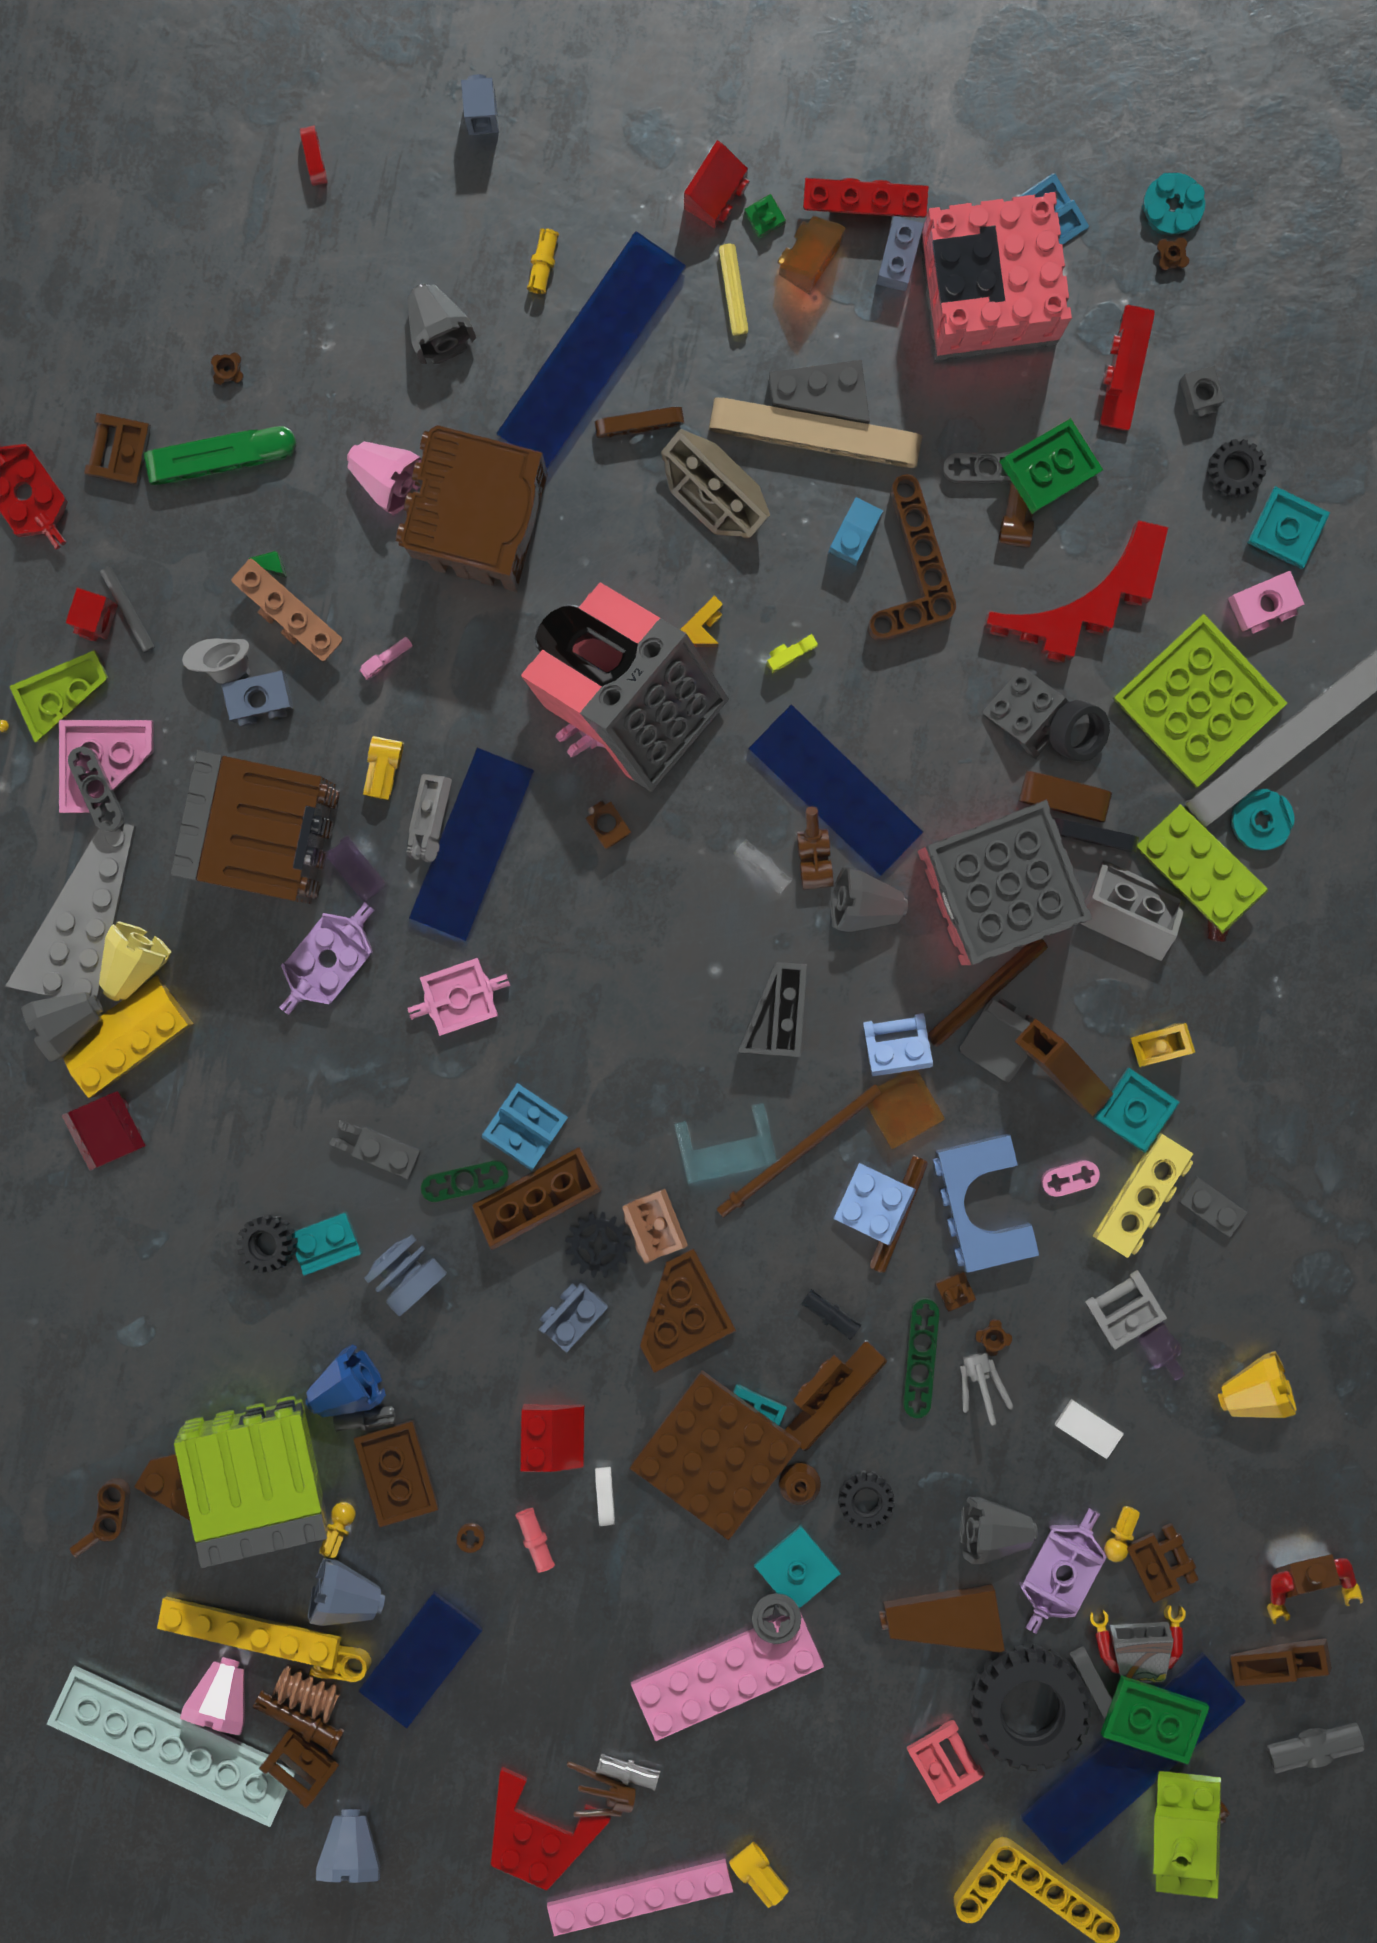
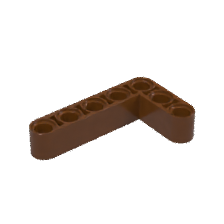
[868,474,956,641]

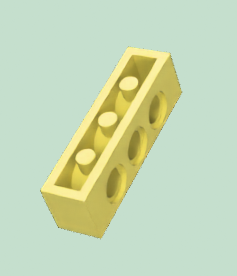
[1093,1133,1193,1258]

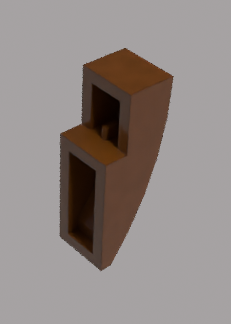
[1230,1638,1332,1687]

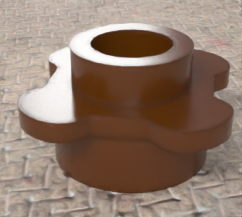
[1157,237,1189,270]
[211,352,244,385]
[975,1319,1012,1356]

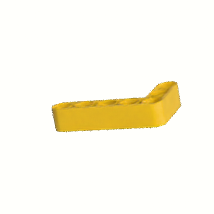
[953,1837,1120,1943]

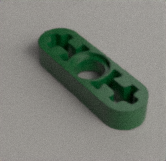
[421,1160,509,1202]

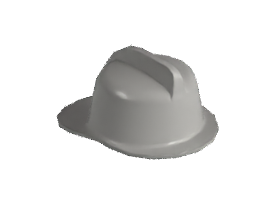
[182,638,251,684]

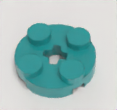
[1142,172,1205,237]
[1231,789,1295,851]

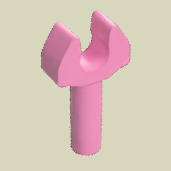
[359,637,413,680]

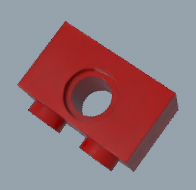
[65,588,118,642]

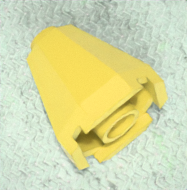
[99,921,172,1001]

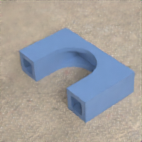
[933,1134,1039,1273]

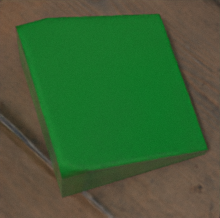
[249,551,287,577]

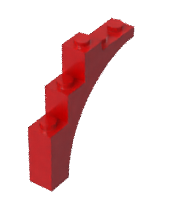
[984,520,1169,663]

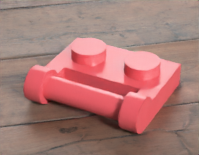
[907,1720,985,1803]

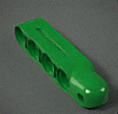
[144,426,296,485]

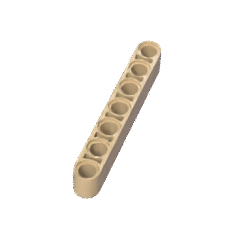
[709,398,922,468]

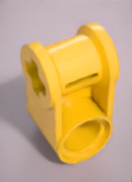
[309,1645,371,1682]

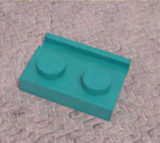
[291,1212,362,1276]

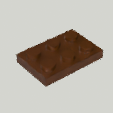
[353,1420,439,1527]

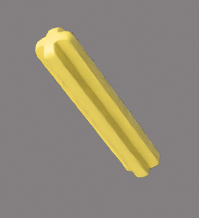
[719,244,748,336]

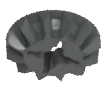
[752,1593,802,1644]

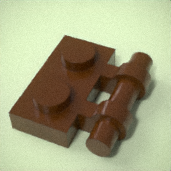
[1127,1523,1199,1603]

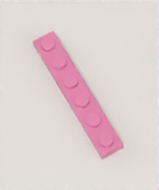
[547,1859,733,1936]

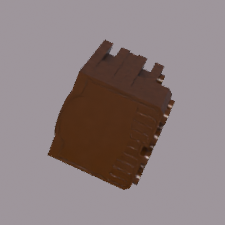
[396,425,548,592]

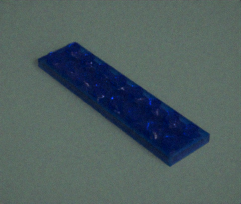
[496,231,686,470]
[1021,1653,1246,1865]

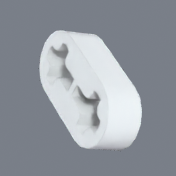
[595,1467,615,1526]

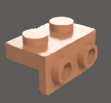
[622,1189,688,1263]

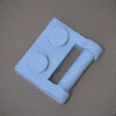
[863,1013,933,1077]

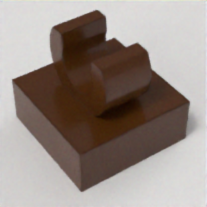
[935,1271,976,1312]

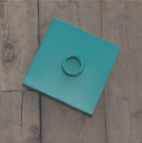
[1247,486,1330,569]
[1093,1067,1180,1153]
[754,1525,841,1608]

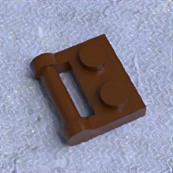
[84,413,151,485]
[258,1728,339,1809]

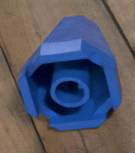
[306,1344,386,1418]

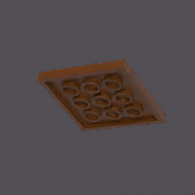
[630,1370,801,1541]

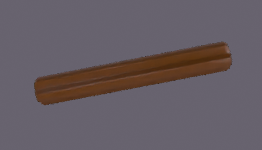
[870,1156,928,1273]

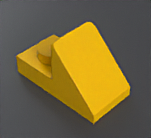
[680,595,723,647]
[1131,1023,1195,1067]

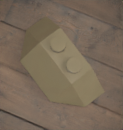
[661,429,770,538]

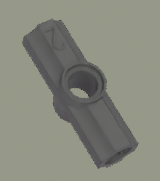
[1267,1723,1365,1774]

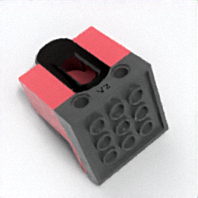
[521,582,729,792]

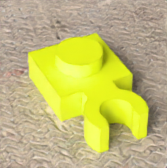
[766,634,818,674]

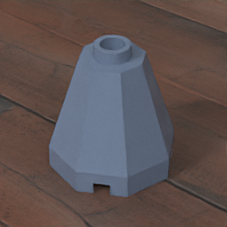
[308,1557,385,1626]
[316,1809,381,1883]

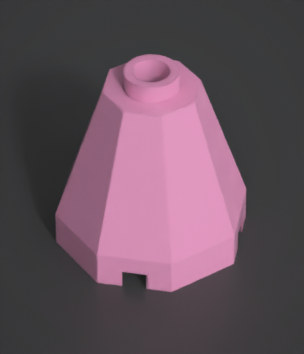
[347,441,422,516]
[180,1657,245,1735]

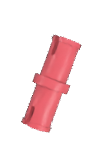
[515,1508,555,1573]

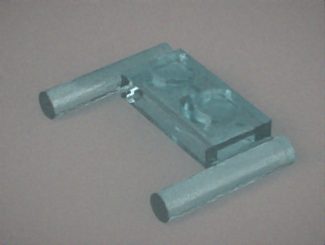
[674,1103,777,1183]

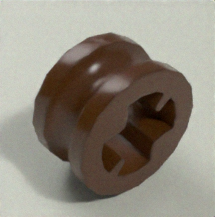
[456,1523,485,1553]

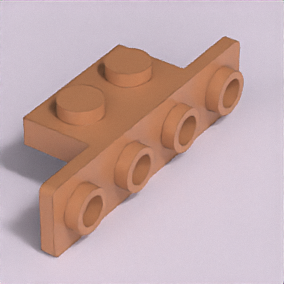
[231,559,343,662]

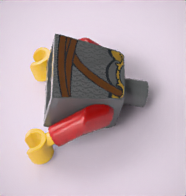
[1089,1605,1186,1685]

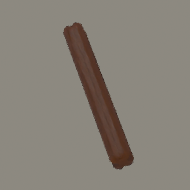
[928,939,1048,1047]

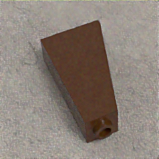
[1015,1018,1113,1116]
[879,1584,1005,1652]

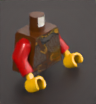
[1267,1554,1363,1624]

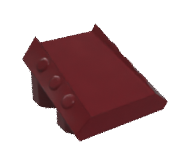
[61,1091,146,1171]

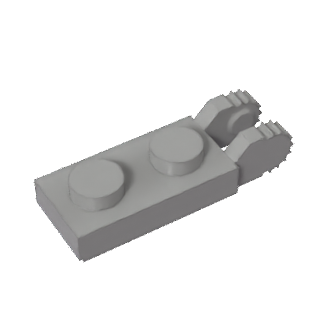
[406,774,452,862]

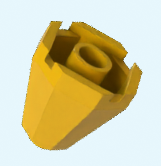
[1218,1351,1297,1418]

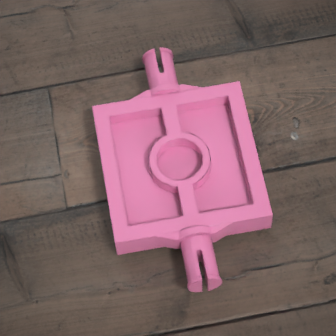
[407,958,511,1036]

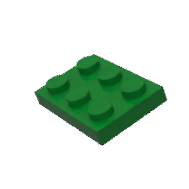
[999,418,1103,514]
[1100,1675,1209,1764]

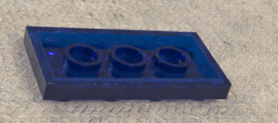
[358,1591,483,1728]

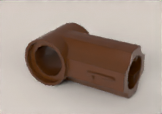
[999,483,1034,548]

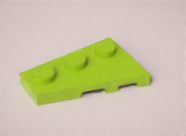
[9,650,108,743]

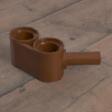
[797,807,834,890]
[69,1478,131,1558]

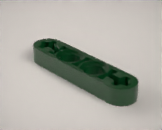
[903,1298,940,1419]

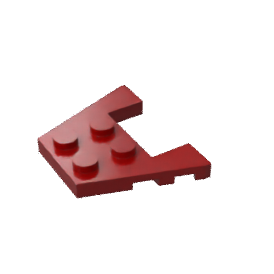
[491,1767,611,1891]

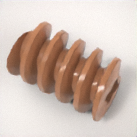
[271,1664,340,1724]

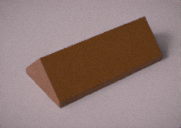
[472,1147,602,1250]

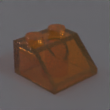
[777,216,846,294]

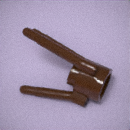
[567,1761,636,1817]

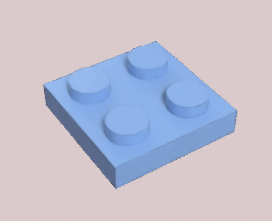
[834,1163,916,1245]

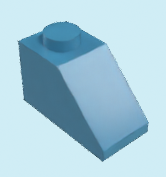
[828,497,883,566]

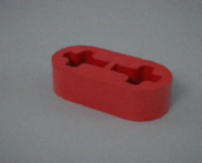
[300,125,328,186]

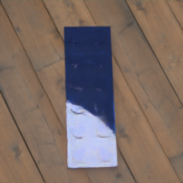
[748,704,923,876]
[409,747,535,941]

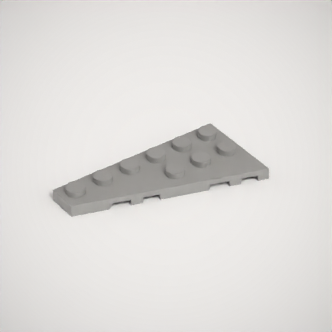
[5,819,136,999]

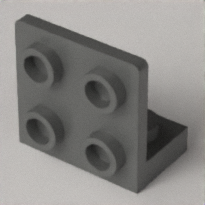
[983,667,1068,759]

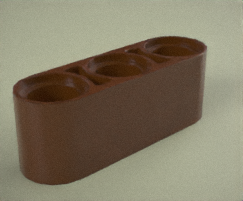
[1019,771,1112,823]

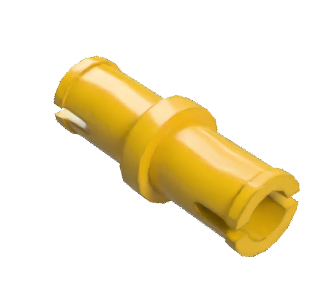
[527,228,559,294]

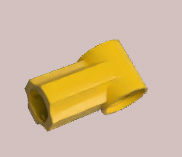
[363,736,404,800]
[729,1842,789,1908]

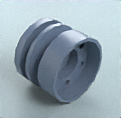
[364,1234,447,1316]

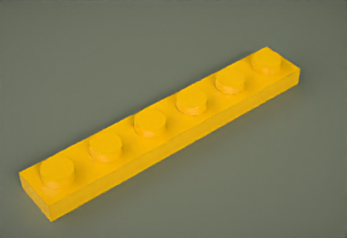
[157,1597,341,1670]

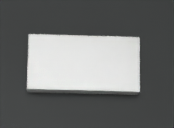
[1055,1399,1124,1459]

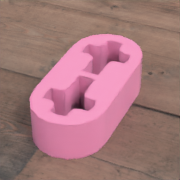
[1041,1160,1100,1197]

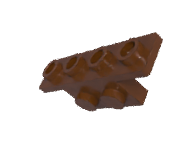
[785,1342,887,1451]

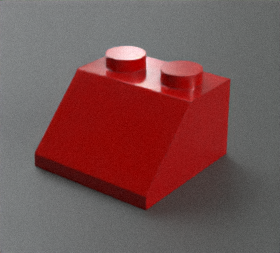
[684,140,750,228]
[520,1404,585,1472]

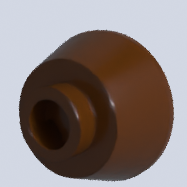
[779,1463,821,1505]

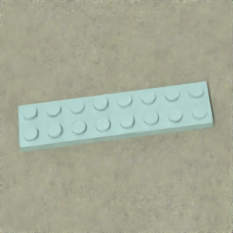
[47,1666,296,1827]

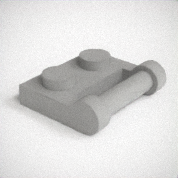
[1085,1270,1167,1350]

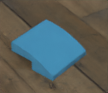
[1020,173,1089,245]
[481,1083,568,1171]

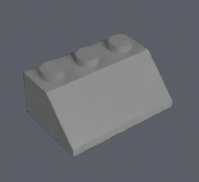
[1080,860,1187,961]

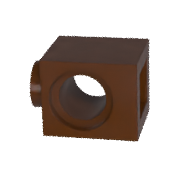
[585,800,632,850]

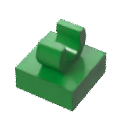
[744,194,786,238]

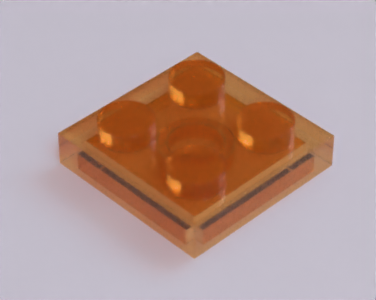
[867,1070,945,1149]

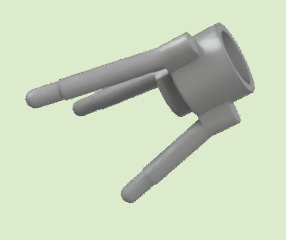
[960,1352,1013,1426]

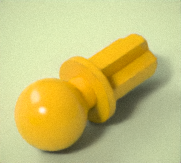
[319,1502,356,1559]
[1104,1506,1140,1562]

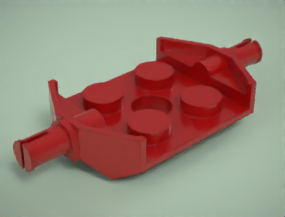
[0,444,68,549]

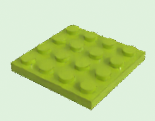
[1112,614,1287,788]

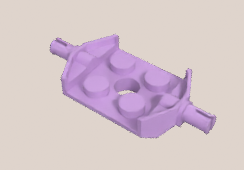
[279,902,375,1015]
[1019,1508,1107,1634]

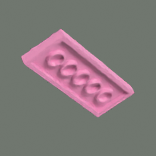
[631,1609,824,1741]

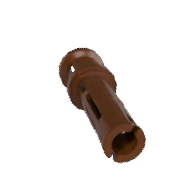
[252,1690,345,1755]

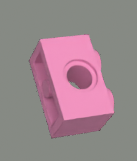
[1228,571,1305,634]

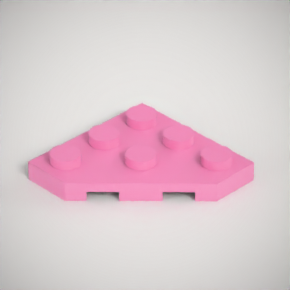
[59,720,154,813]

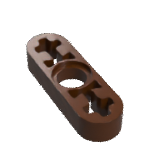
[594,407,684,438]

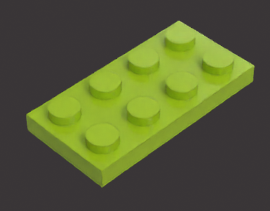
[1137,804,1268,933]

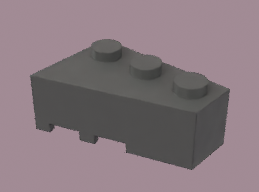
[738,962,807,1057]

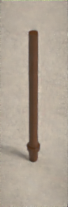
[716,1084,883,1218]

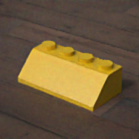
[63,975,194,1098]

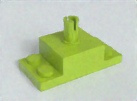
[1153,1771,1221,1899]

